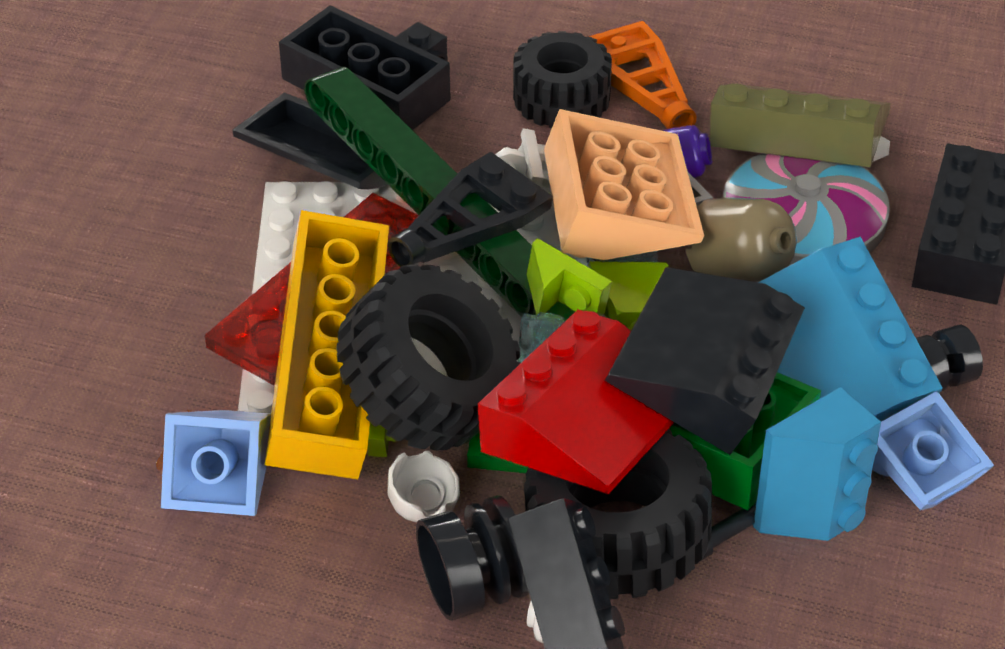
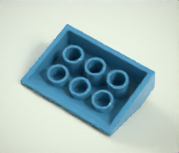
[758,237,943,422]

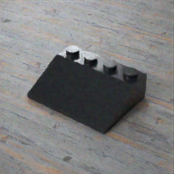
[604,267,805,455]

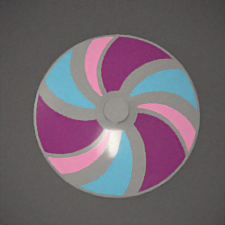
[723,153,890,266]

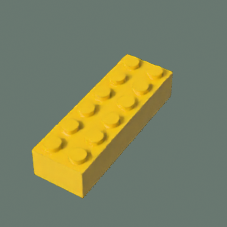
[264,210,389,480]

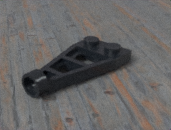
[388,152,553,267]

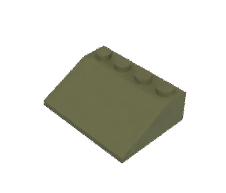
[710,84,891,167]

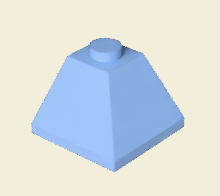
[161,410,271,516]

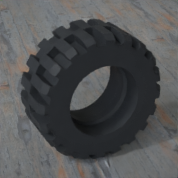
[337,265,521,451]
[524,429,712,599]

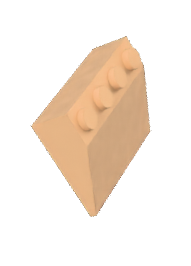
[544,109,704,260]

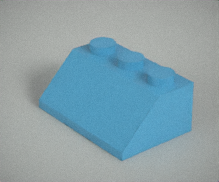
[753,387,881,541]

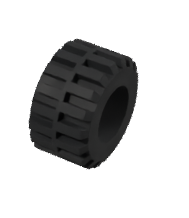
[513,31,612,128]

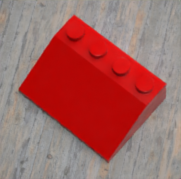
[478,310,674,494]

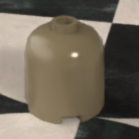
[686,197,797,282]

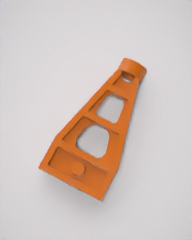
[588,21,697,129]

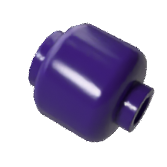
[662,125,712,178]

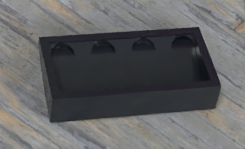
[232,92,388,190]

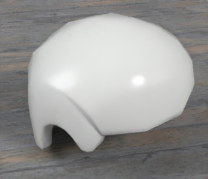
[388,451,460,522]

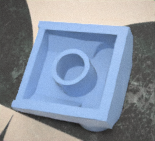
[872,391,994,510]

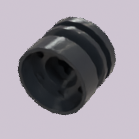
[416,495,529,621]

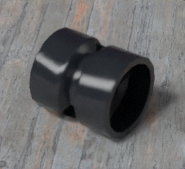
[916,324,983,391]

